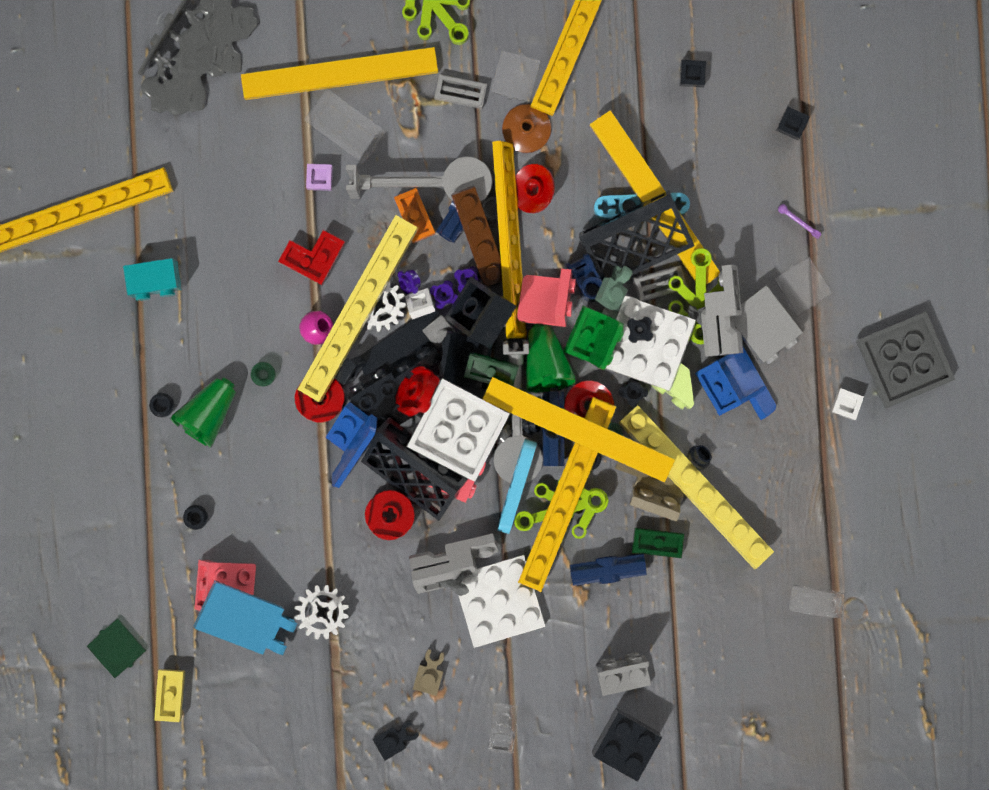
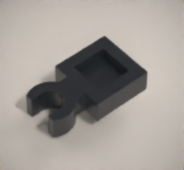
[372,720,419,761]

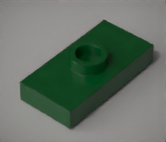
[464,352,519,386]
[632,528,684,558]

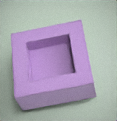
[306,164,333,191]

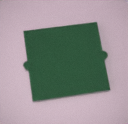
[87,619,146,678]

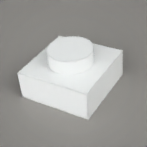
[405,288,435,319]
[830,388,864,420]

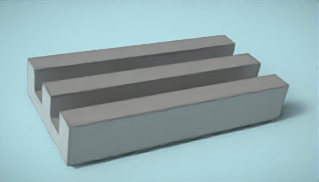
[434,74,487,109]
[633,265,687,302]

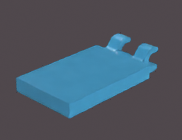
[193,580,298,655]

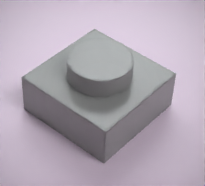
[422,315,455,350]

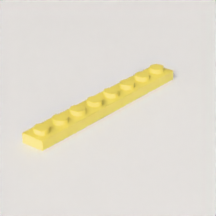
[298,215,419,402]
[619,405,774,569]

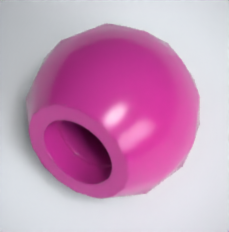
[299,311,333,345]

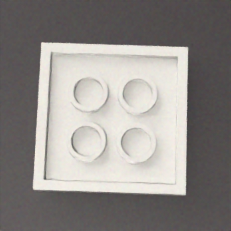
[605,296,696,391]
[407,379,509,482]
[459,554,545,648]

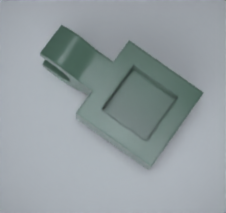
[595,266,632,312]

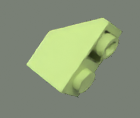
[651,363,694,410]

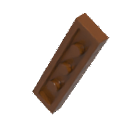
[451,186,502,286]

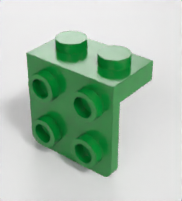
[564,306,624,370]

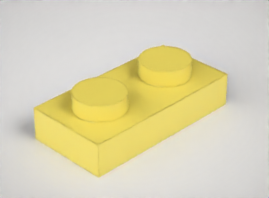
[154,669,185,722]

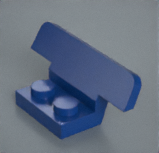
[695,347,776,420]
[326,402,377,488]

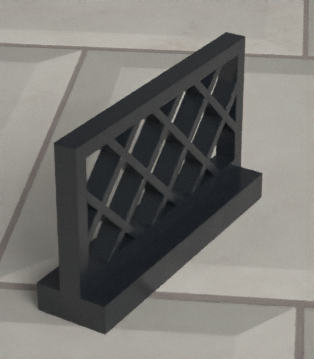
[579,190,695,282]
[361,417,468,521]

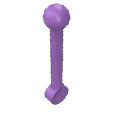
[778,204,822,239]

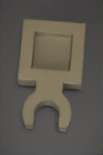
[413,648,444,696]

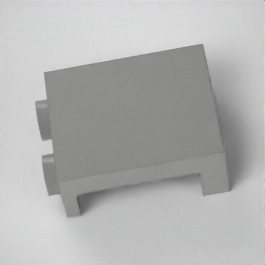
[734,285,803,364]

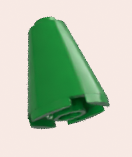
[526,324,575,394]
[170,377,236,448]

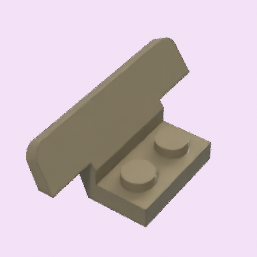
[615,461,684,522]

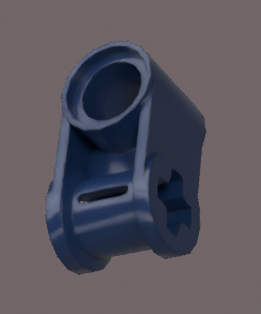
[565,253,602,302]

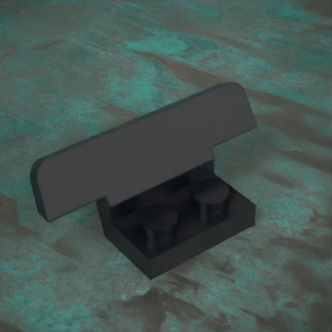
[360,309,442,385]

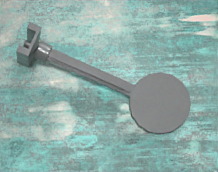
[346,156,492,202]
[493,339,543,483]

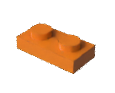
[394,188,435,244]

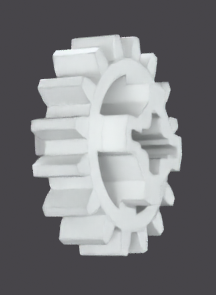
[366,280,406,332]
[294,585,349,639]

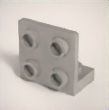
[595,652,651,696]

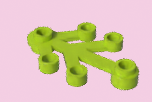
[402,0,470,45]
[668,248,724,344]
[514,479,609,543]

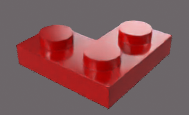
[278,230,346,286]

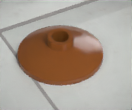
[502,104,551,153]

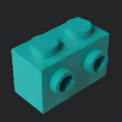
[123,258,182,301]

